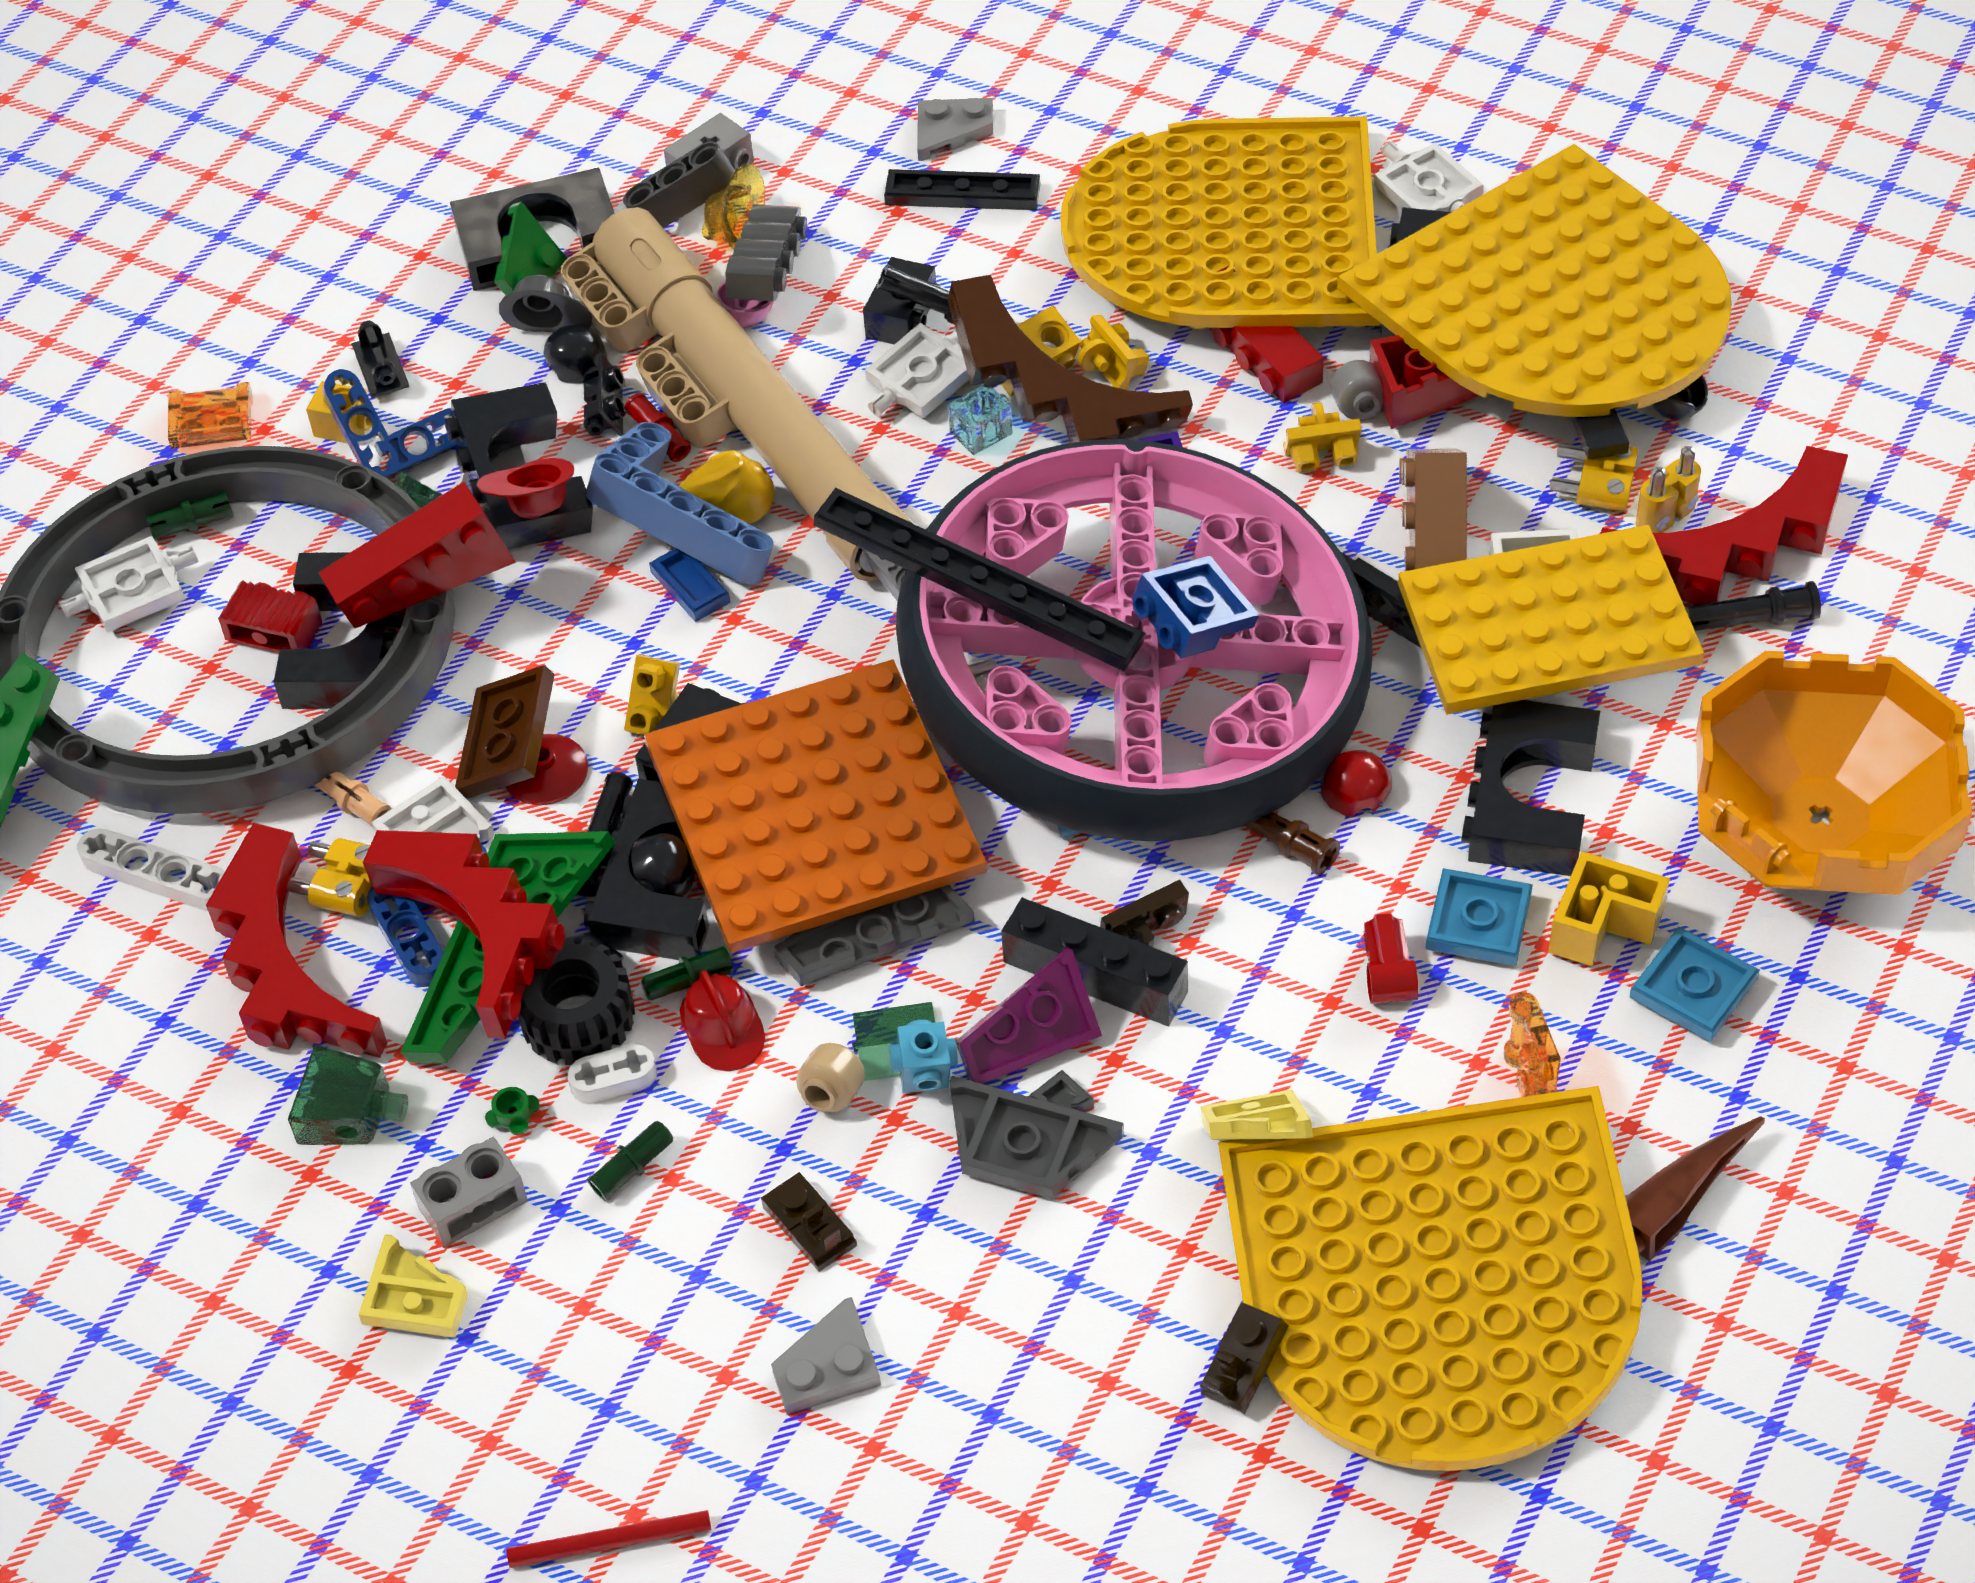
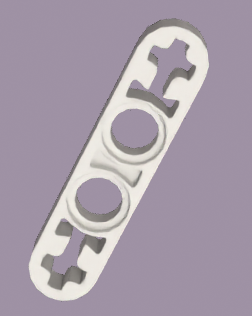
[77,828,226,911]

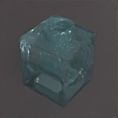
[948,385,1014,456]

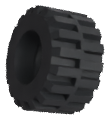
[518,939,635,1065]

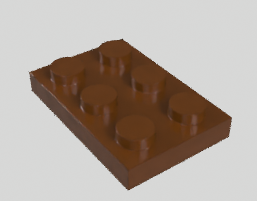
[455,665,555,799]

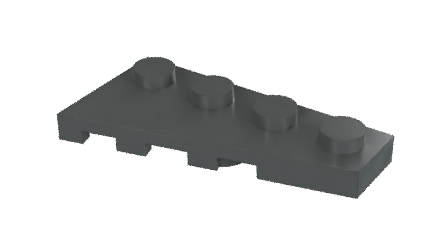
[773,885,975,986]

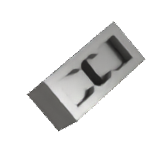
[410,1136,528,1248]

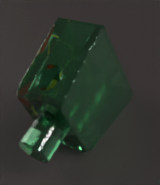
[288,1045,408,1145]

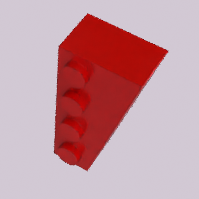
[1369,335,1479,429]
[318,482,516,629]

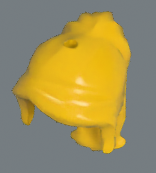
[679,450,775,524]

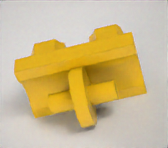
[1077,314,1150,390]
[1283,402,1362,472]
[624,654,681,735]

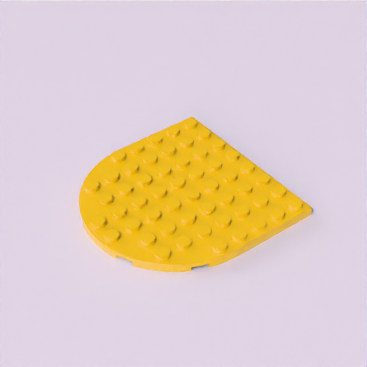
[1060,116,1381,329]
[1337,144,1732,417]
[1218,1086,1642,1471]

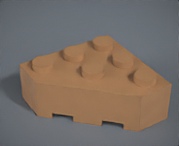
[1399,448,1467,571]

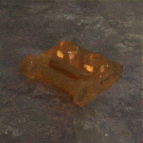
[168,381,253,449]
[1503,992,1561,1097]

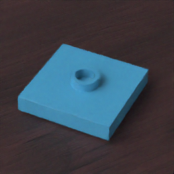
[1425,868,1533,966]
[1629,926,1760,1042]

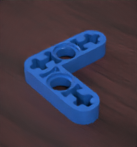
[322,369,458,479]
[367,844,487,987]

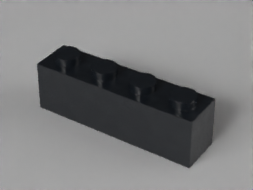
[1001,897,1188,1027]

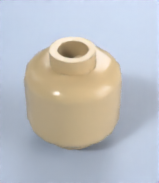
[796,1042,865,1112]

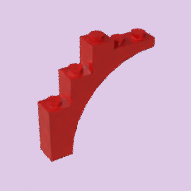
[1600,446,1848,605]
[206,822,388,1058]
[362,830,565,1039]

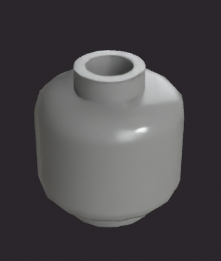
[1330,360,1383,420]

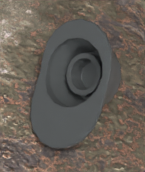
[499,275,592,333]

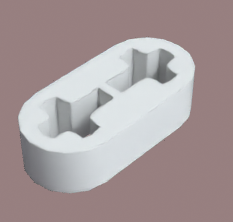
[568,1044,657,1104]

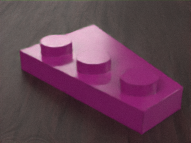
[956,948,1102,1084]

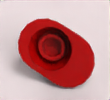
[477,458,575,519]
[679,970,765,1072]

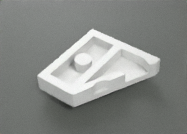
[371,776,495,841]

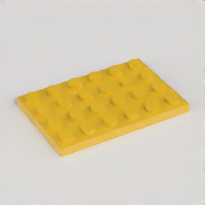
[1398,525,1704,715]

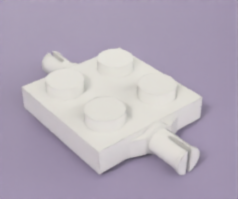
[1374,141,1484,212]
[865,323,969,419]
[59,536,199,633]

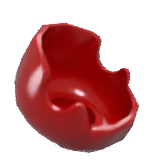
[1321,750,1392,817]

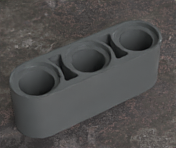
[623,141,737,228]

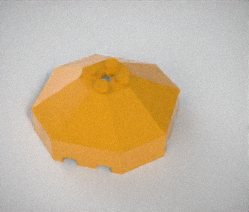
[1696,650,1972,895]

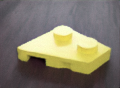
[1200,1089,1313,1141]
[358,1234,469,1338]

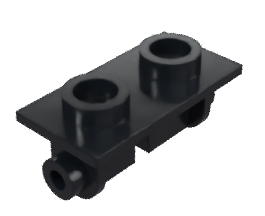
[351,320,410,398]
[583,353,626,436]

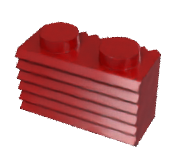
[218,580,322,653]

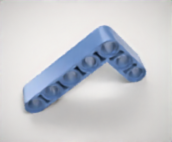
[586,422,774,585]

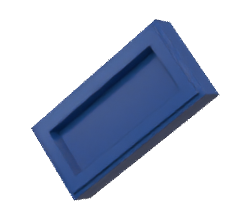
[649,548,731,622]

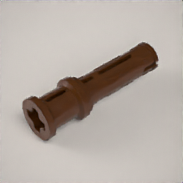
[1244,812,1340,876]

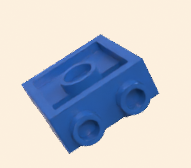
[1132,556,1260,659]

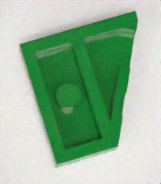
[494,201,567,296]

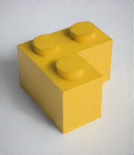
[1548,851,1670,966]

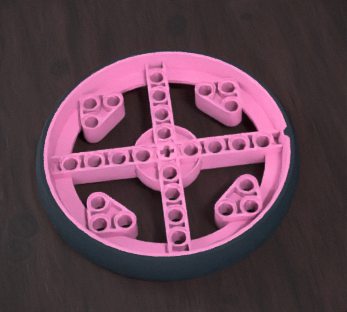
[896,439,1373,842]

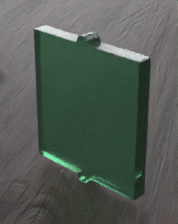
[852,1002,935,1081]

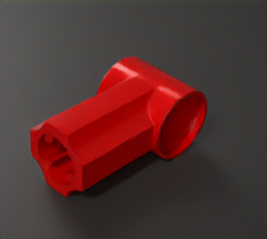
[1363,913,1418,1004]

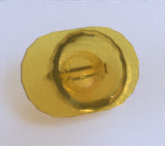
[702,164,766,249]

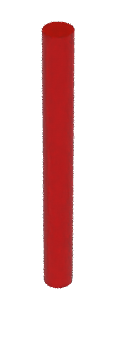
[506,1510,712,1568]

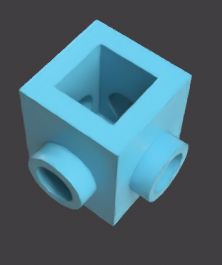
[889,1020,958,1093]

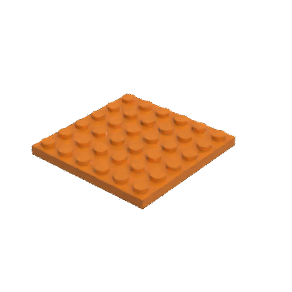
[644,659,987,954]

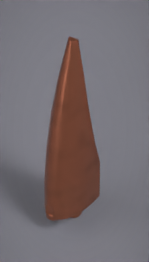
[1625,1116,1765,1262]

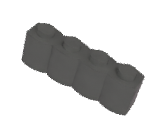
[725,204,808,301]

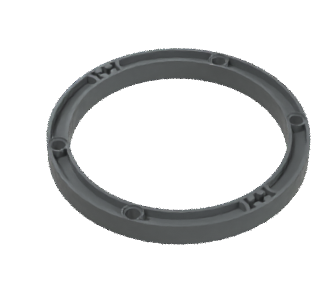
[0,446,455,814]

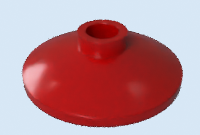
[505,734,588,805]

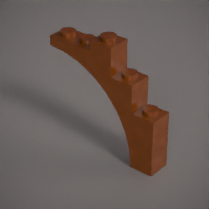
[948,274,1193,443]

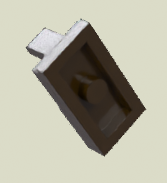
[1100,879,1189,947]
[761,1172,857,1272]
[1200,1302,1289,1415]

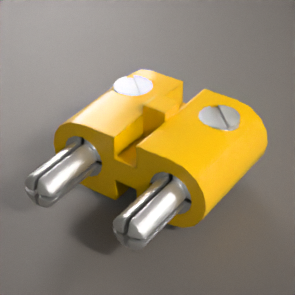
[1549,443,1639,512]
[1635,445,1702,533]
[288,838,372,917]

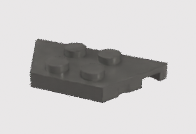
[949,1076,1124,1199]

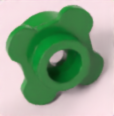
[485,1087,540,1135]

